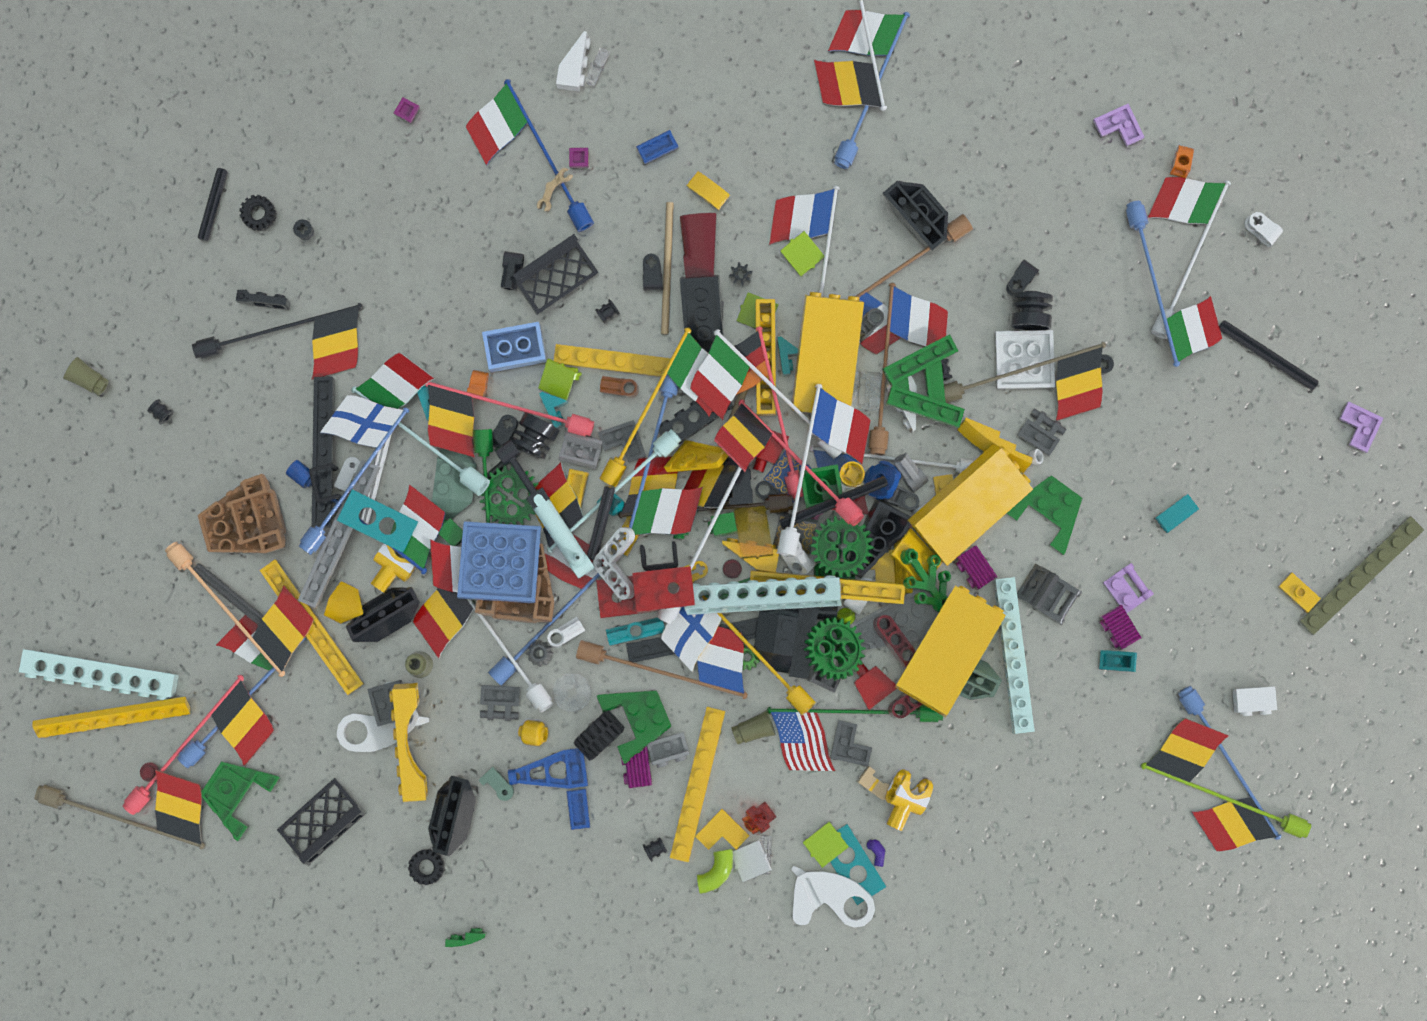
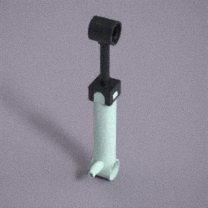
[494,439,595,579]

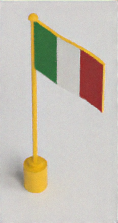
[599,328,713,487]

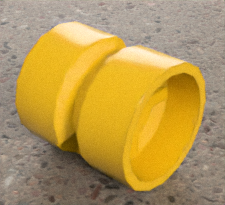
[840,461,865,488]

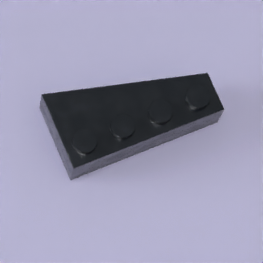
[720,447,753,505]

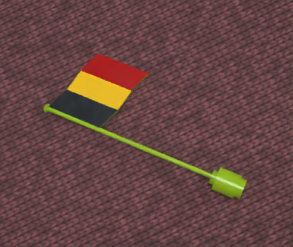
[1141,718,1311,838]

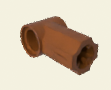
[600,376,639,398]

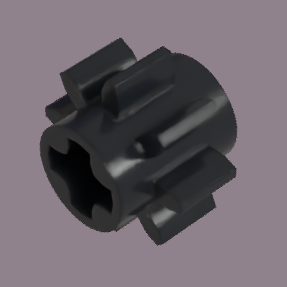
[729,262,752,287]

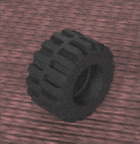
[573,710,625,760]

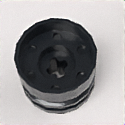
[1011,291,1053,331]
[510,412,560,459]

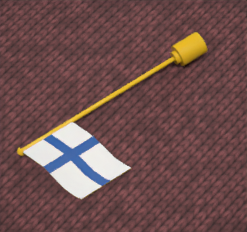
[661,581,816,715]

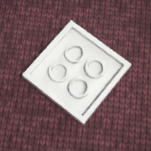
[995,330,1055,389]

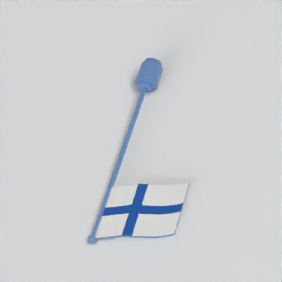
[299,395,409,555]

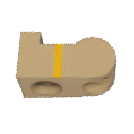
[857,766,890,800]

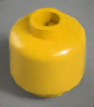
[518,720,548,746]

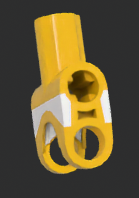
[371,544,416,593]
[886,769,933,831]

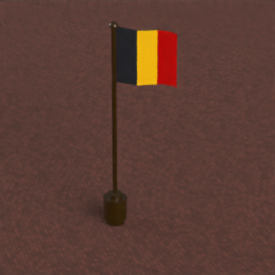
[618,456,793,519]

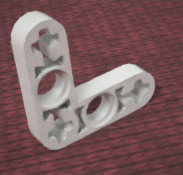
[593,527,635,600]

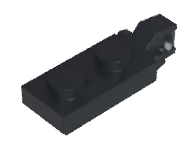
[235,289,291,310]

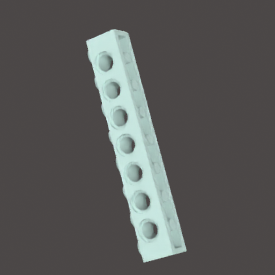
[684,576,842,615]
[993,577,1035,734]
[19,649,179,700]

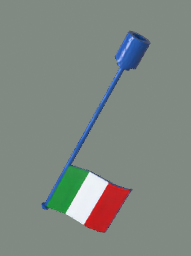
[466,79,594,232]
[286,460,445,574]

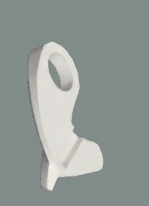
[337,681,429,752]
[791,866,875,928]

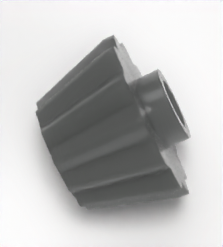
[526,640,553,667]

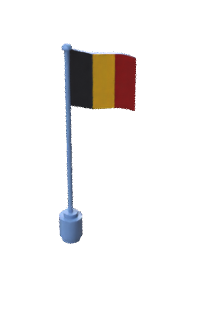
[1178,685,1281,851]

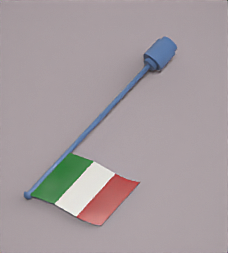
[828,10,910,169]
[1125,201,1222,367]
[625,374,703,538]
[177,615,307,768]

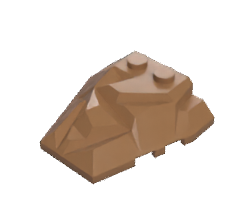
[197,474,286,553]
[475,543,555,623]

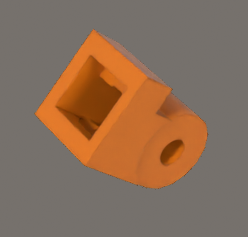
[1170,145,1194,178]
[467,370,489,399]

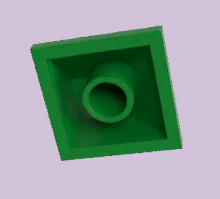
[802,464,843,509]

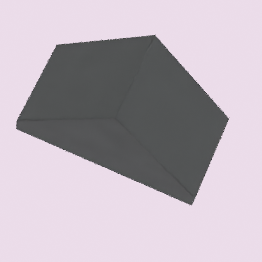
[807,665,841,693]

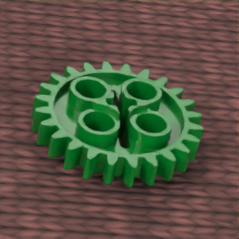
[479,466,539,525]
[811,516,874,578]
[804,617,866,681]

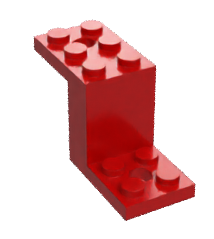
[596,566,695,618]

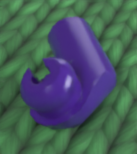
[866,839,886,867]

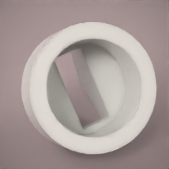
[1027,449,1044,465]

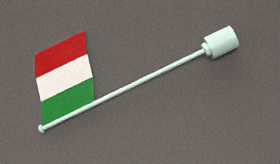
[351,352,490,496]

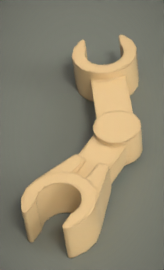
[537,168,573,211]

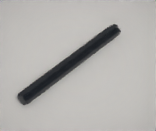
[1219,320,1319,390]
[779,476,888,529]

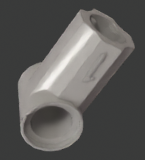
[893,453,929,493]

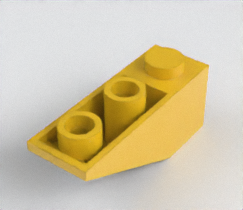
[722,538,779,572]

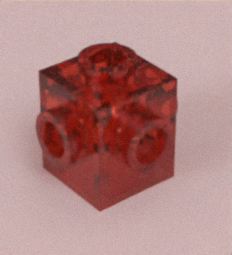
[742,802,776,835]

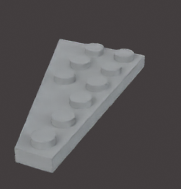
[832,589,939,653]

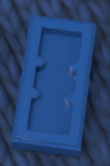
[636,130,679,164]
[566,789,590,830]

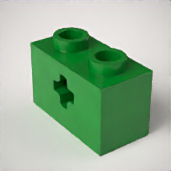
[708,512,737,538]

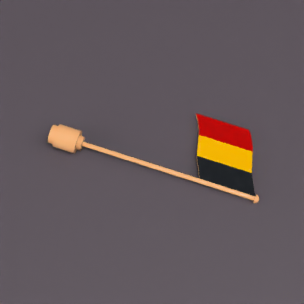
[165,542,314,677]

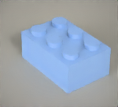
[482,322,547,373]

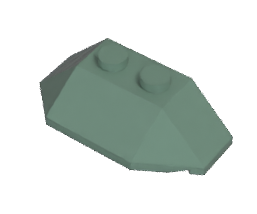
[432,448,477,520]
[959,659,1002,700]

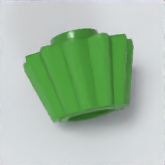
[742,644,760,670]

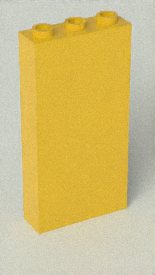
[791,292,864,413]
[908,444,1033,566]
[895,585,1006,718]

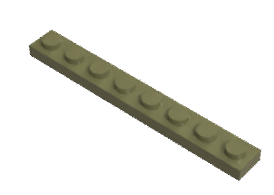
[1299,516,1424,635]

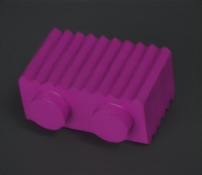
[955,545,997,590]
[1099,605,1142,650]
[621,747,652,788]

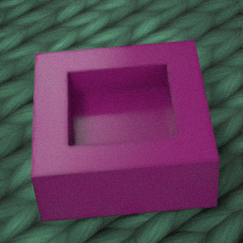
[394,97,420,124]
[569,148,589,168]

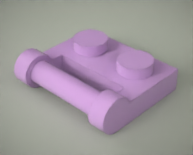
[1103,563,1154,613]

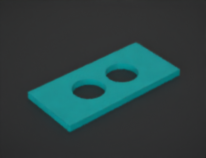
[336,489,418,553]
[830,824,886,905]

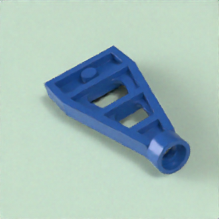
[508,748,588,789]

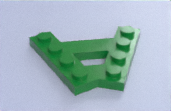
[882,334,965,428]

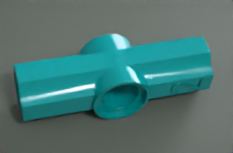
[606,617,665,646]

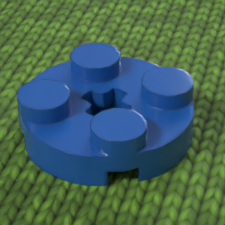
[863,461,901,499]

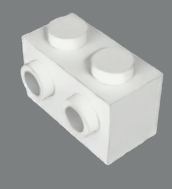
[1232,687,1277,716]

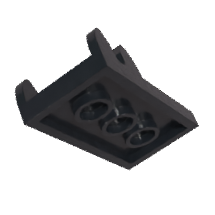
[680,275,724,353]

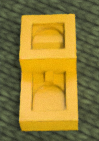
[686,171,730,210]

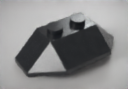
[882,181,948,251]
[346,587,420,642]
[754,594,799,673]
[428,776,476,856]

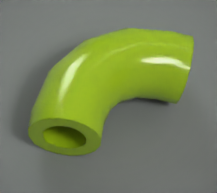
[697,849,733,894]

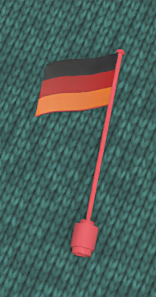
[734,326,804,499]

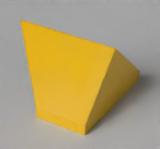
[324,581,363,624]

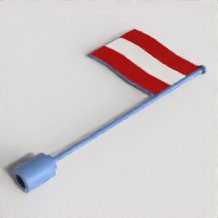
[488,535,615,686]

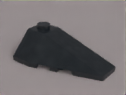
[848,499,911,578]

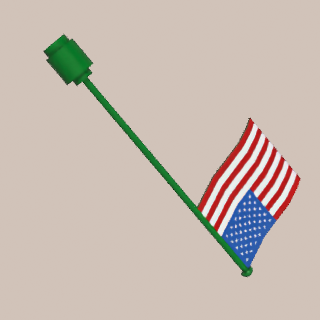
[767,704,943,771]

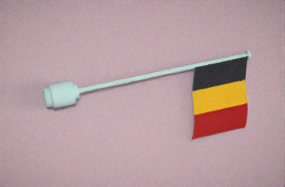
[527,429,682,553]

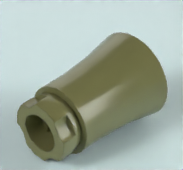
[63,357,109,396]
[405,651,433,678]
[731,710,776,744]

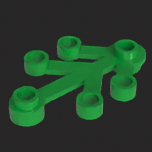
[900,548,951,612]

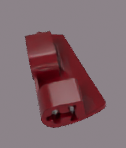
[680,213,716,277]

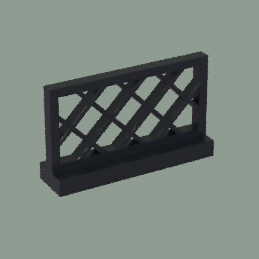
[510,234,599,315]
[277,778,366,865]

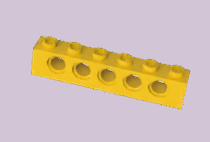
[755,299,776,416]

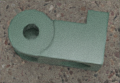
[478,766,514,801]

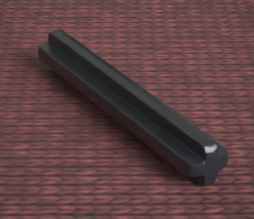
[198,168,227,241]
[587,486,615,560]

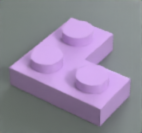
[1093,104,1144,147]
[1339,402,1383,453]

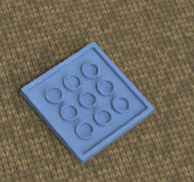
[457,522,541,603]

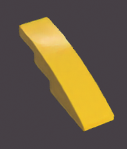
[957,418,1033,473]

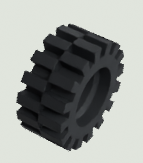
[239,195,276,231]
[408,849,445,885]

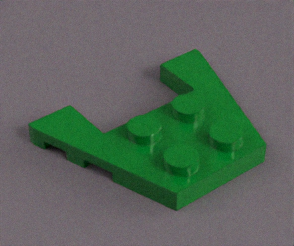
[1006,475,1083,555]
[597,691,671,764]
[202,761,281,841]

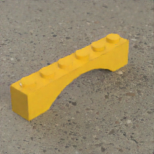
[389,683,428,802]

